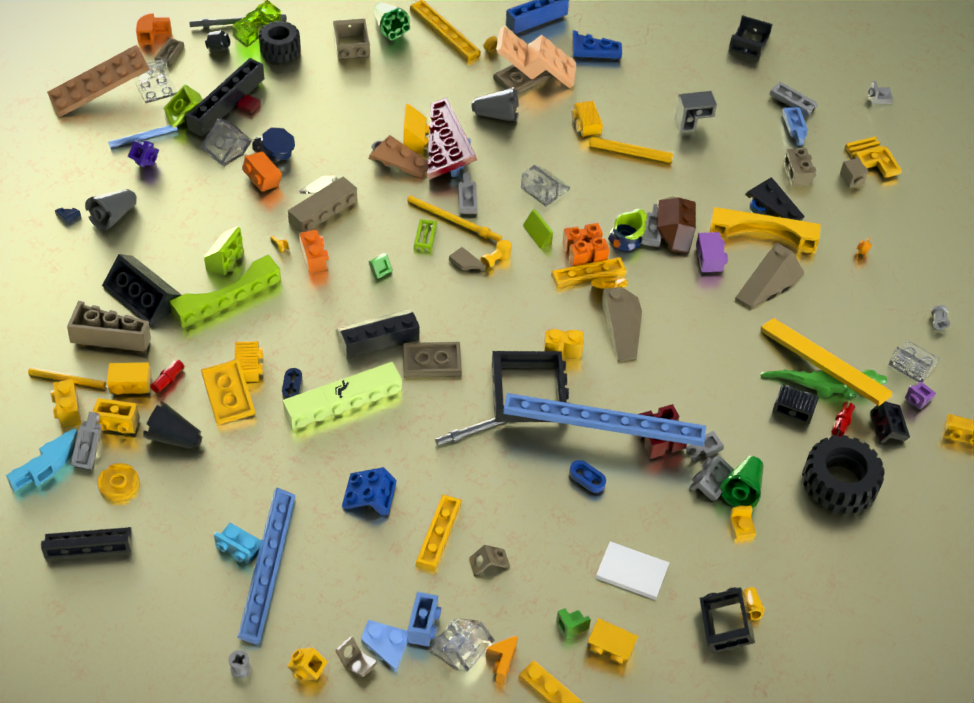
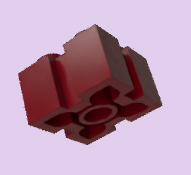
[638,404,687,459]

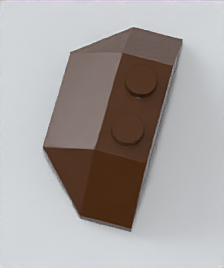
[657,196,696,255]

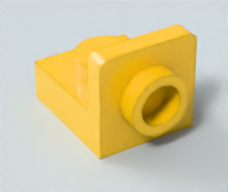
[729,505,756,540]

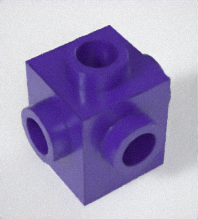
[128,140,159,167]

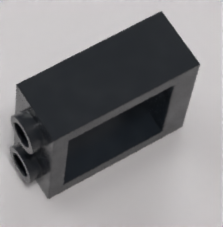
[699,587,755,653]

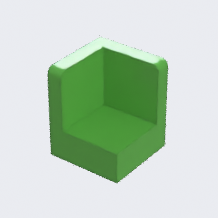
[556,608,591,639]

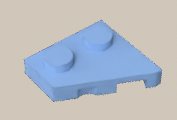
[361,620,407,672]

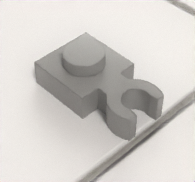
[686,431,724,462]

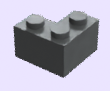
[674,91,717,133]

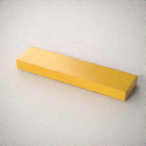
[551,257,626,288]
[416,494,462,572]

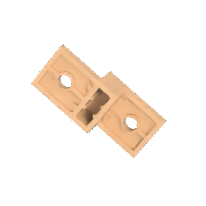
[496,26,576,88]

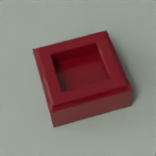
[237,94,261,115]

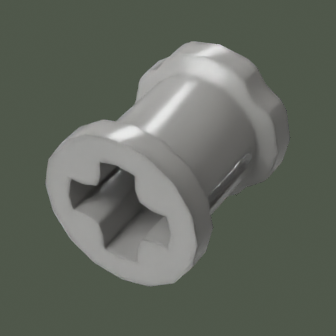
[931,305,950,330]
[229,650,251,678]

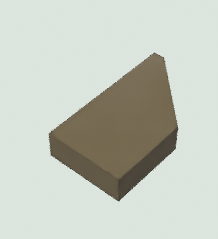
[449,247,486,271]

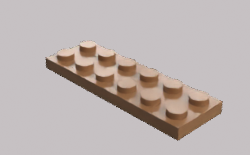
[47,44,150,118]

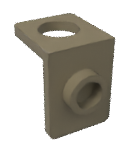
[469,545,510,575]
[336,636,378,677]

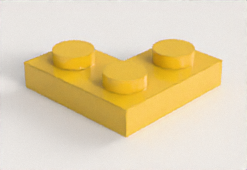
[854,146,902,178]

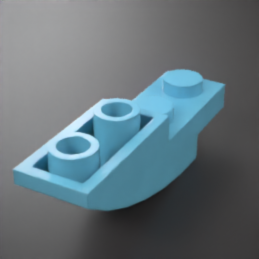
[6,428,78,492]

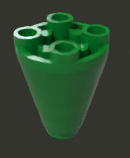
[374,3,411,40]

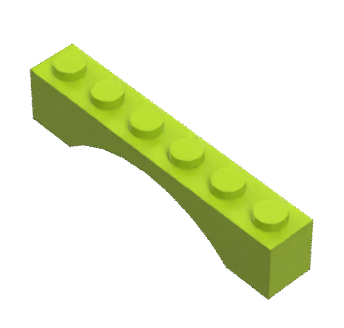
[169,254,281,328]

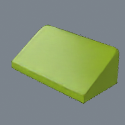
[523,209,553,249]

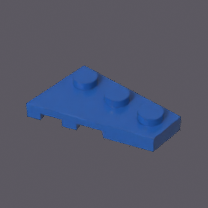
[573,30,622,58]

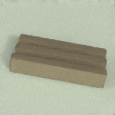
[155,38,184,66]

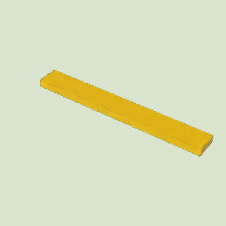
[761,318,892,406]

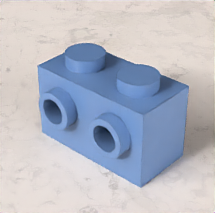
[407,592,442,647]

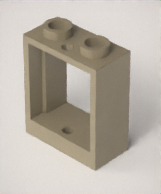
[333,18,370,59]

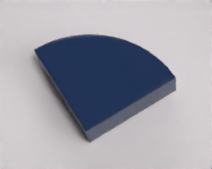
[55,207,81,224]

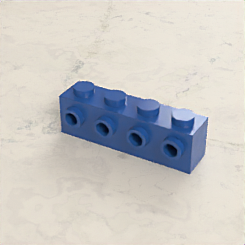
[505,0,569,34]

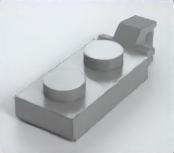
[458,173,478,214]
[641,204,661,247]
[71,412,102,470]

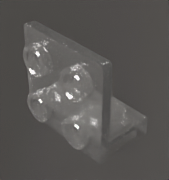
[134,59,177,103]
[888,340,940,383]

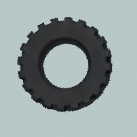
[802,435,885,514]

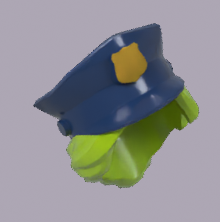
[608,209,647,252]

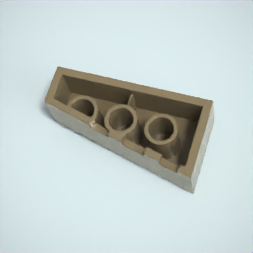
[67,300,151,351]

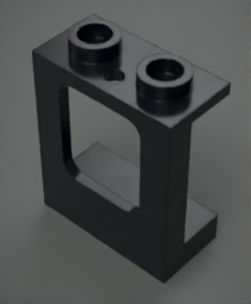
[729,15,773,59]

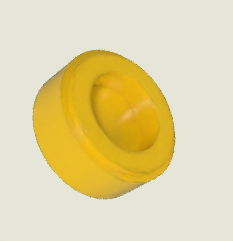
[483,36,498,52]

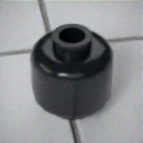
[205,30,231,53]

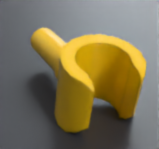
[270,235,290,253]

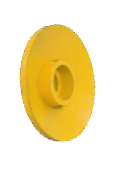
[591,277,628,290]

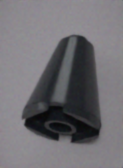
[143,401,203,449]

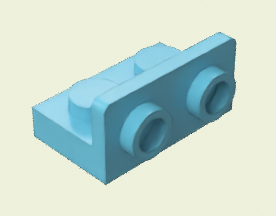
[214,523,261,565]

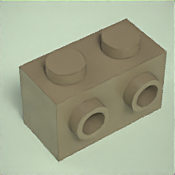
[783,148,817,186]

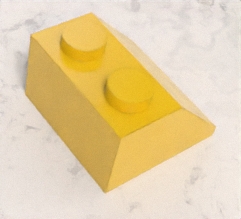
[403,104,430,154]

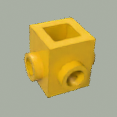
[287,647,328,681]

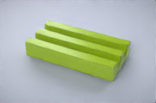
[414,219,437,252]

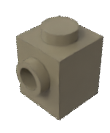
[840,158,868,188]

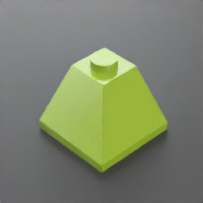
[163,84,203,128]

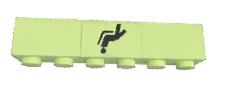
[283,362,402,429]

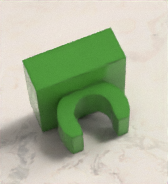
[369,253,393,279]

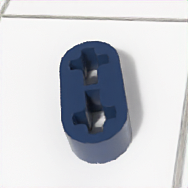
[282,368,303,400]

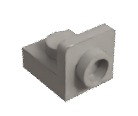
[868,81,893,104]

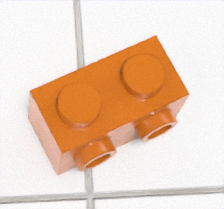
[242,151,282,191]
[299,229,329,274]

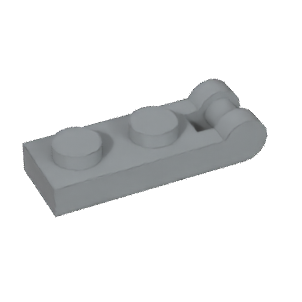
[770,82,818,117]

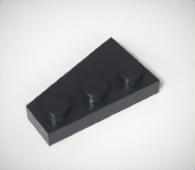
[745,177,805,221]

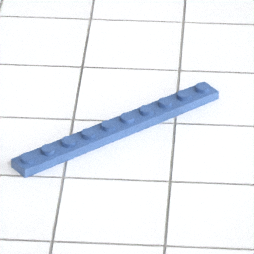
[503,393,706,446]

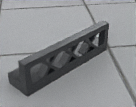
[41,527,132,559]

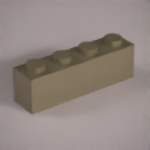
[288,176,357,233]

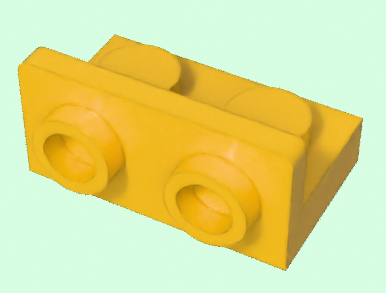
[944,414,974,445]

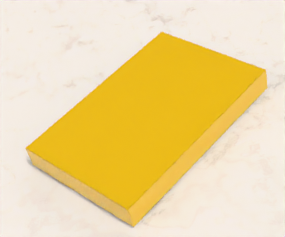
[201,358,256,426]

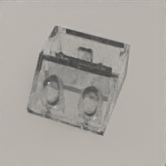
[521,165,570,207]
[429,618,495,672]

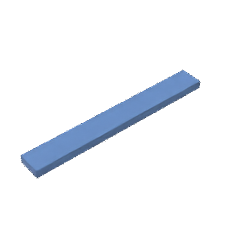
[237,488,296,645]

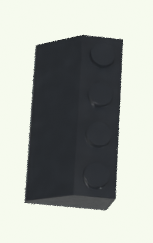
[102,254,181,326]
[336,310,420,359]

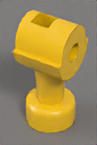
[480,240,512,269]

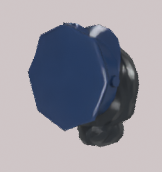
[252,127,295,162]

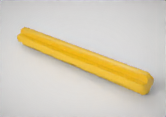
[589,137,673,163]

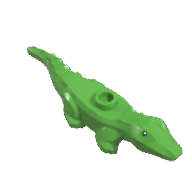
[761,369,887,399]

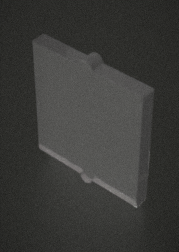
[299,175,338,195]

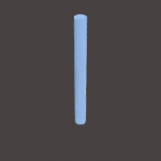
[108,125,177,148]

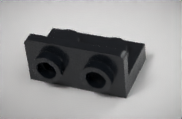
[870,401,910,443]

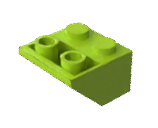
[204,227,244,277]

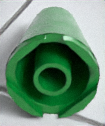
[720,456,764,508]

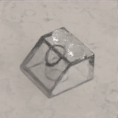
[201,118,252,166]

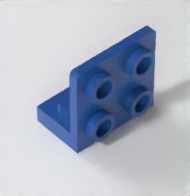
[342,467,397,516]

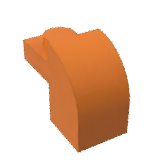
[136,13,172,43]

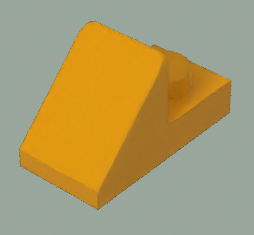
[485,636,518,685]

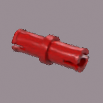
[150,359,185,394]
[831,402,855,437]

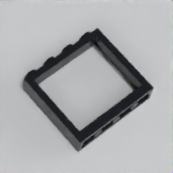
[491,351,569,422]

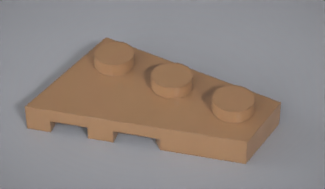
[368,135,428,178]

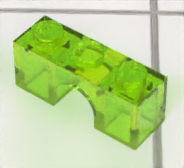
[232,0,282,48]

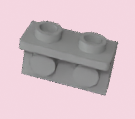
[690,455,734,501]

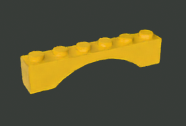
[709,207,821,251]

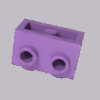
[696,232,728,272]

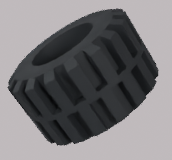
[258,21,301,63]

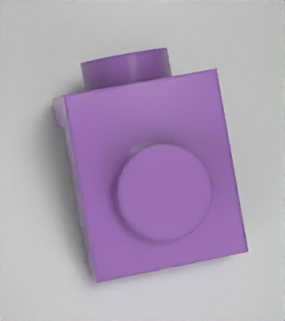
[905,382,936,410]

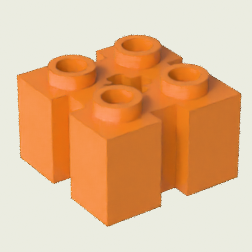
[562,223,609,267]

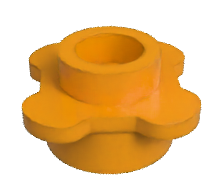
[856,238,872,256]

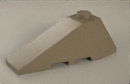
[735,243,804,309]
[602,287,642,362]

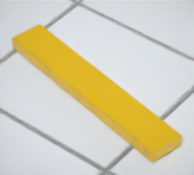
[410,0,481,61]

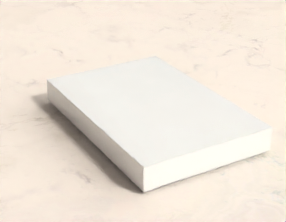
[596,541,669,600]

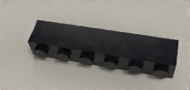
[186,58,265,137]

